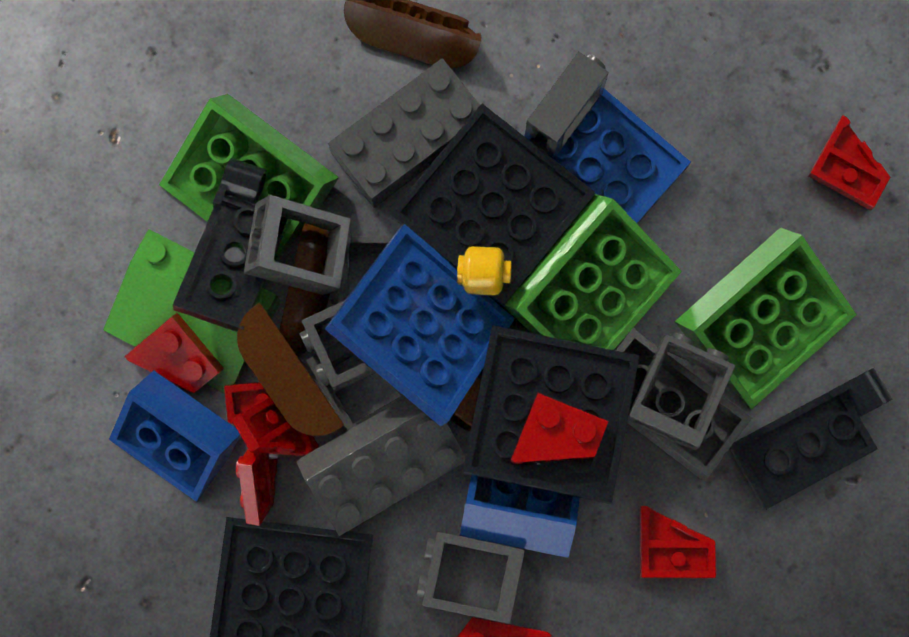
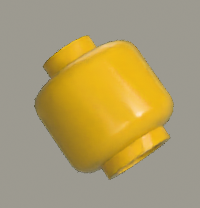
[457,246,512,295]

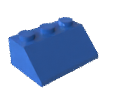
[109,370,240,502]
[459,475,580,558]

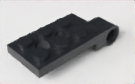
[173,158,289,332]
[729,367,893,510]

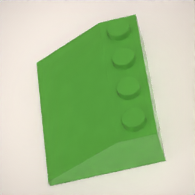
[159,94,339,262]
[504,194,682,350]
[674,227,857,410]
[103,229,281,394]

